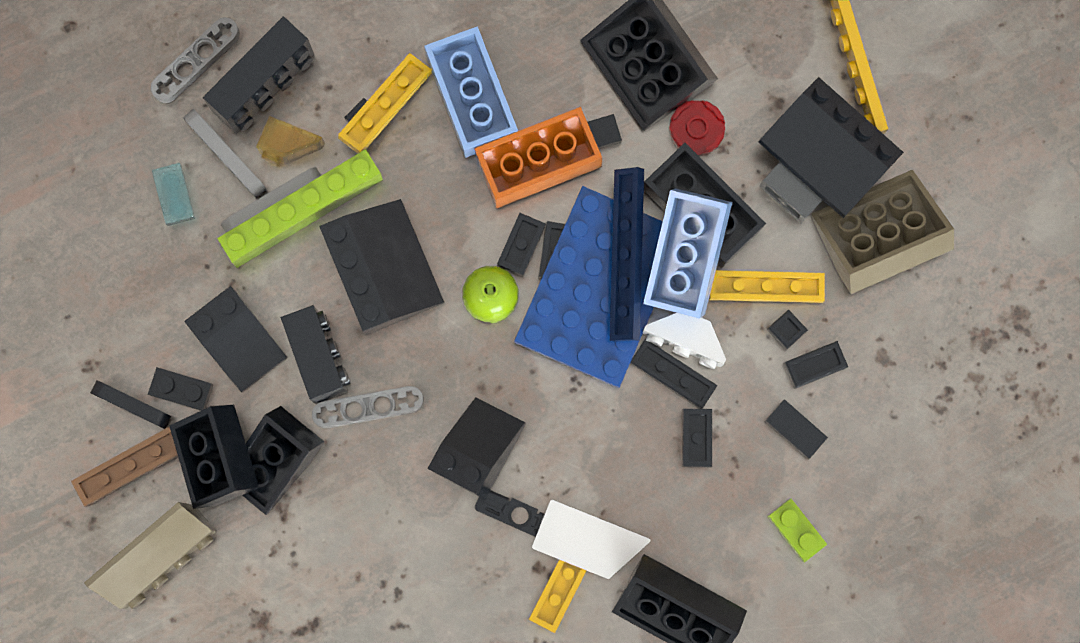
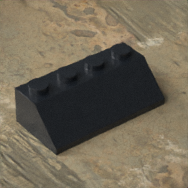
[612,554,747,643]

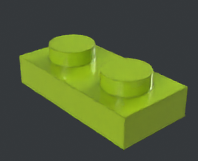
[767,498,827,562]

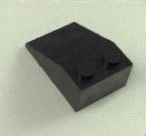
[184,286,288,393]
[427,397,526,500]
[242,406,324,515]

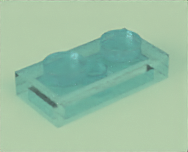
[152,163,195,226]

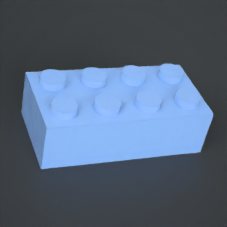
[424,26,518,158]
[643,189,732,319]

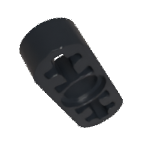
[90,380,172,429]

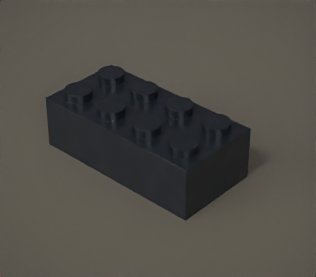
[202,16,314,134]
[644,143,766,269]

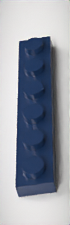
[610,167,644,342]

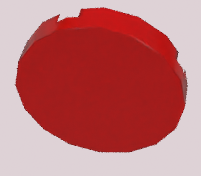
[669,100,725,156]

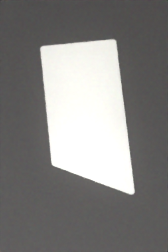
[532,500,650,579]

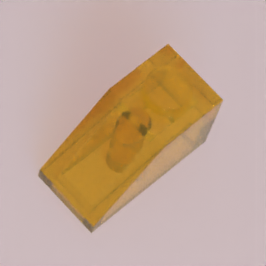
[256,116,325,164]

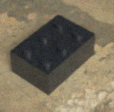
[280,305,351,405]
[169,404,259,509]

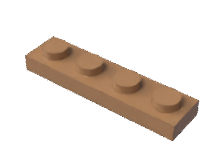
[71,427,178,507]

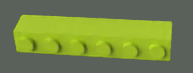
[217,149,383,268]

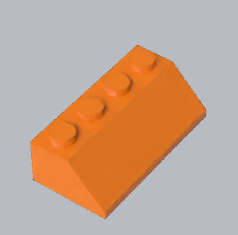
[474,107,602,208]

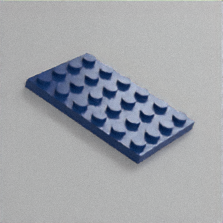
[514,186,663,388]

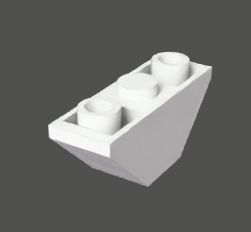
[643,313,726,369]

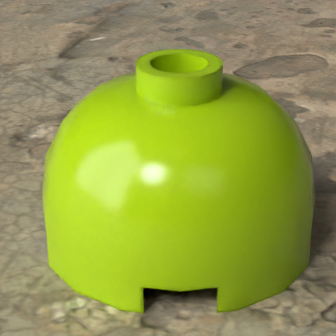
[462,266,519,323]

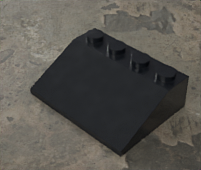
[580,0,718,131]
[758,77,904,218]
[319,199,445,336]

